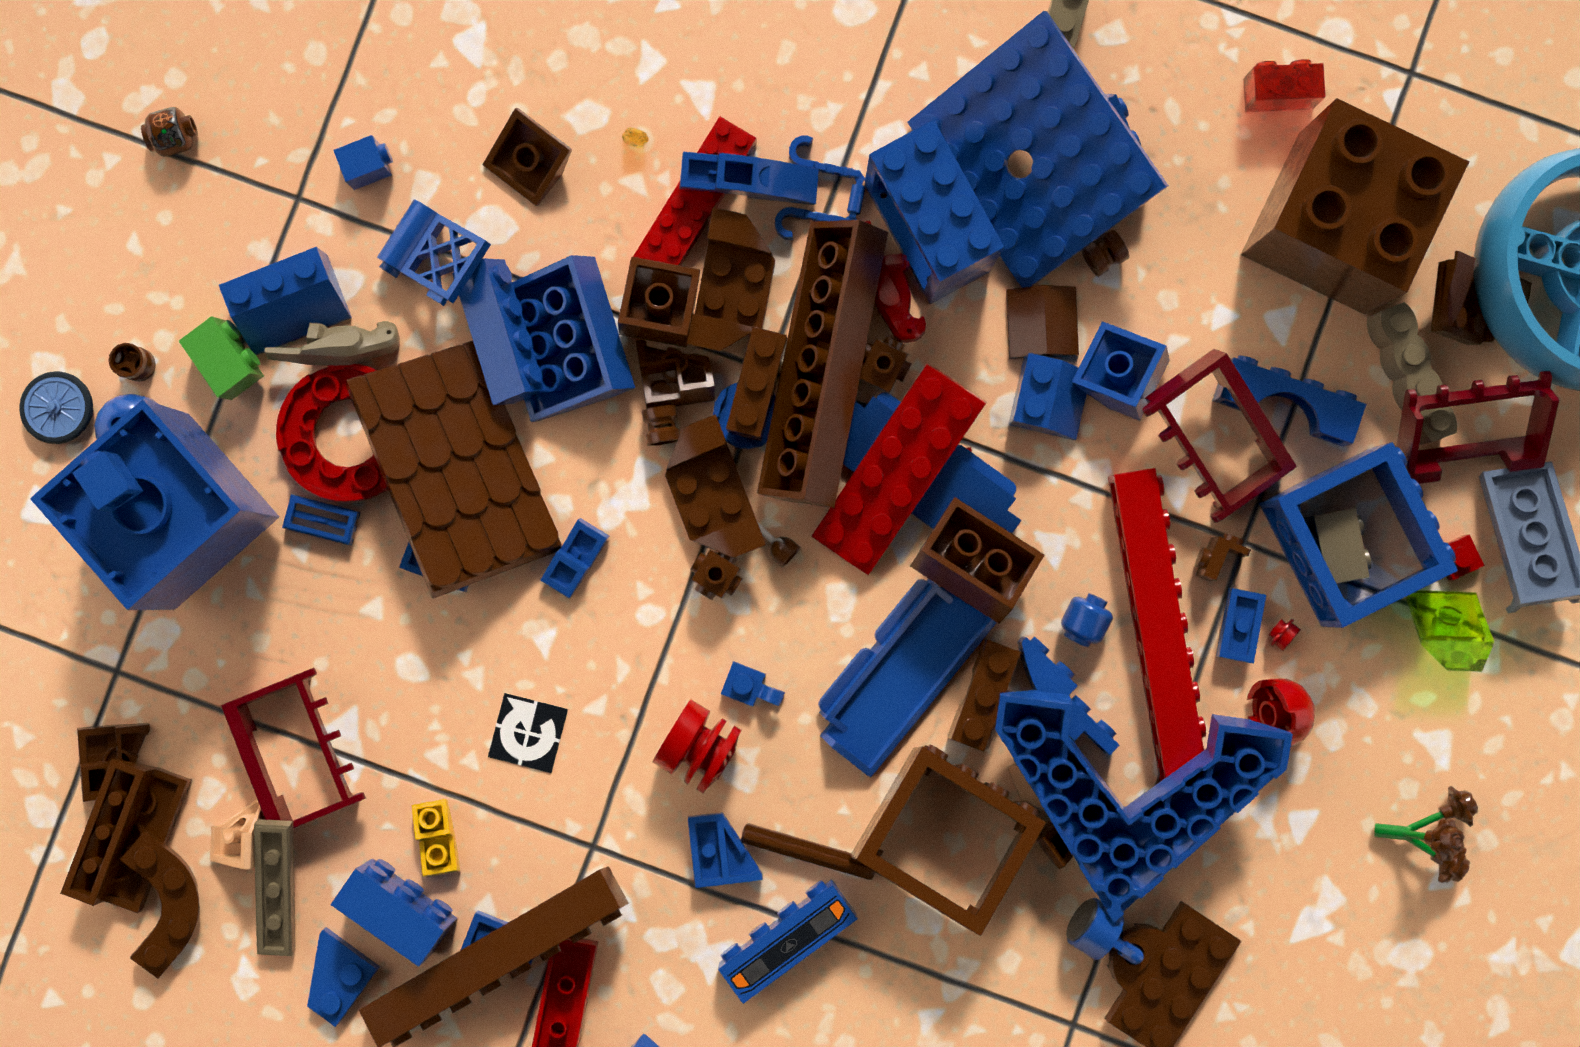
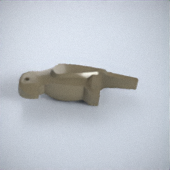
[264,321,400,366]

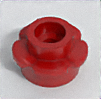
[1269,619,1301,651]

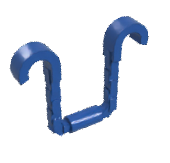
[775,135,865,240]

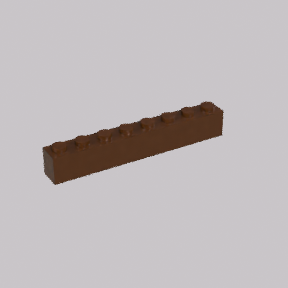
[359,866,629,1047]

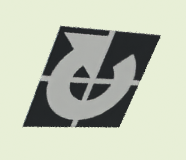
[488,693,568,773]

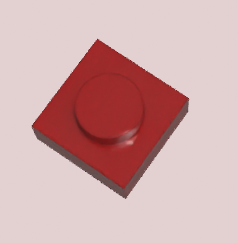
[1446,534,1485,581]

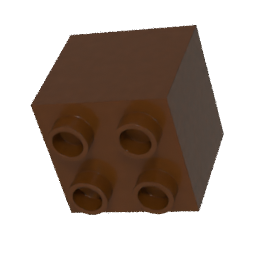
[1241,98,1470,315]

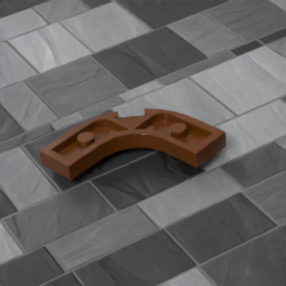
[120,829,200,979]

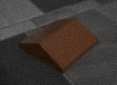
[482,108,572,206]
[1006,285,1079,359]

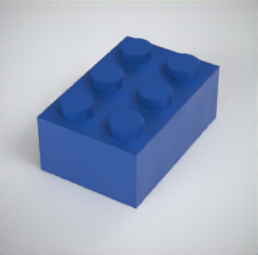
[330,858,457,967]

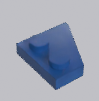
[688,812,763,888]

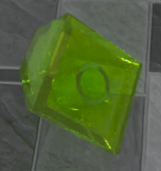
[1406,590,1494,672]

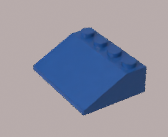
[512,255,635,422]

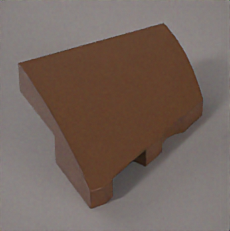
[636,340,715,409]
[77,723,150,802]

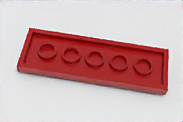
[811,363,987,575]

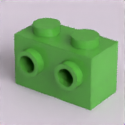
[179,316,264,400]

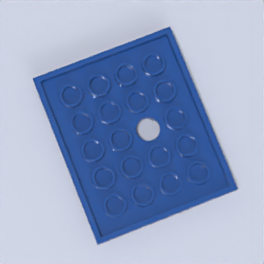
[907,11,1169,288]

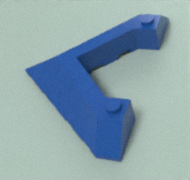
[995,690,1293,923]

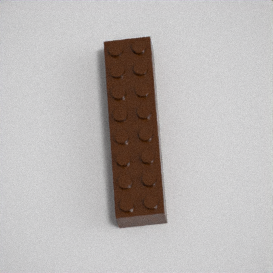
[757,220,888,508]

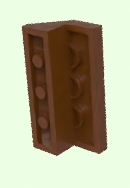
[60,759,192,913]

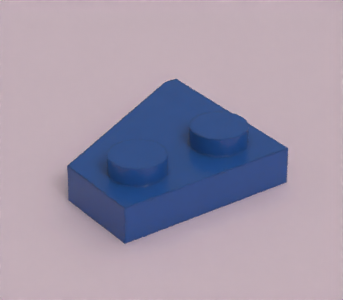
[307,927,380,1027]

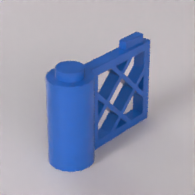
[377,199,491,306]

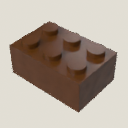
[910,497,1044,624]

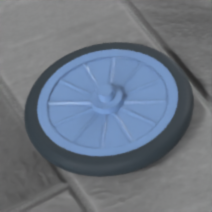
[19,371,93,444]

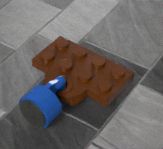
[1066,898,1242,1047]

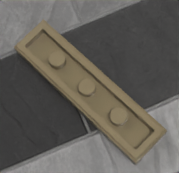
[254,819,295,956]

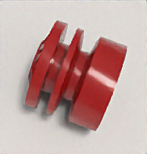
[652,699,742,794]

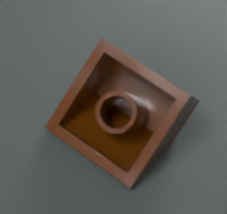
[618,257,700,348]

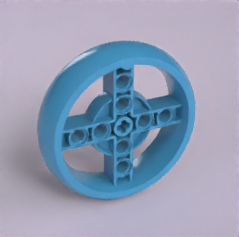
[1473,148,1580,391]

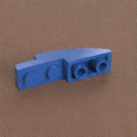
[679,151,819,205]
[1017,637,1120,755]

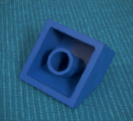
[1072,321,1170,421]
[1008,353,1087,440]

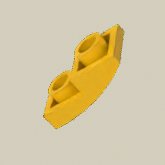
[411,799,460,877]

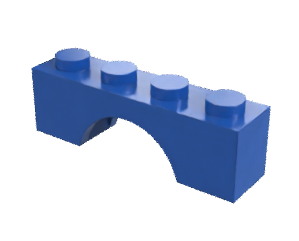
[1212,355,1367,447]

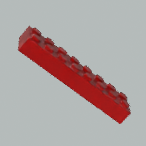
[633,116,757,266]
[532,938,599,1047]

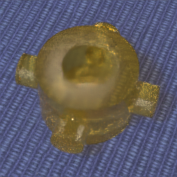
[622,127,649,148]

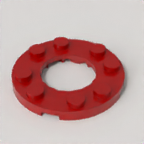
[276,363,388,502]

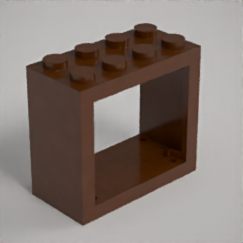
[850,744,1046,936]

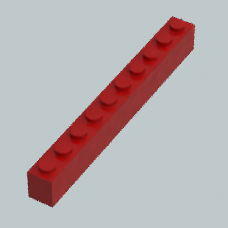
[1108,468,1206,782]

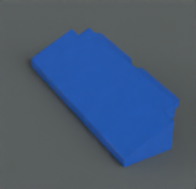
[843,392,1022,533]
[818,579,997,778]

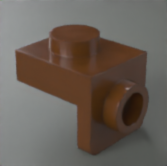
[1195,533,1251,581]

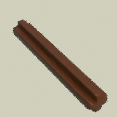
[741,823,875,880]

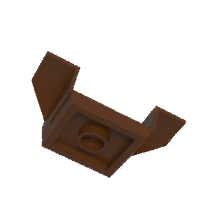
[686,208,775,351]
[1431,251,1532,345]
[665,414,766,558]

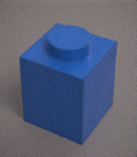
[333,135,393,190]
[72,451,143,512]

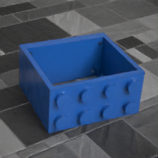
[864,119,1004,304]
[1259,442,1458,628]

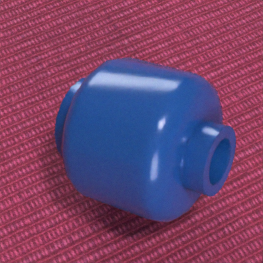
[1061,593,1113,648]

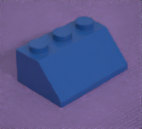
[219,246,352,355]

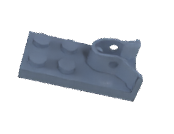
[1479,461,1580,613]

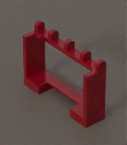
[1142,349,1297,523]
[1396,371,1560,484]
[221,668,366,828]

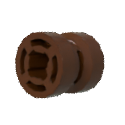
[1081,229,1129,277]
[108,343,156,382]
[642,405,680,446]

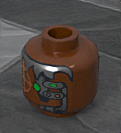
[141,107,198,157]

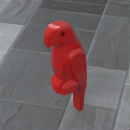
[866,220,926,343]

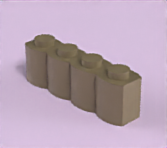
[1367,302,1457,445]

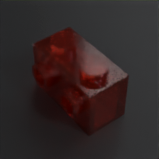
[1243,59,1326,112]

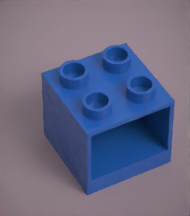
[30,399,280,610]

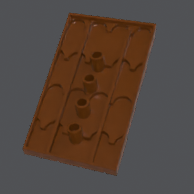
[346,341,562,599]

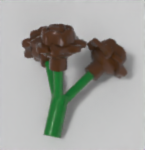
[1374,786,1478,883]

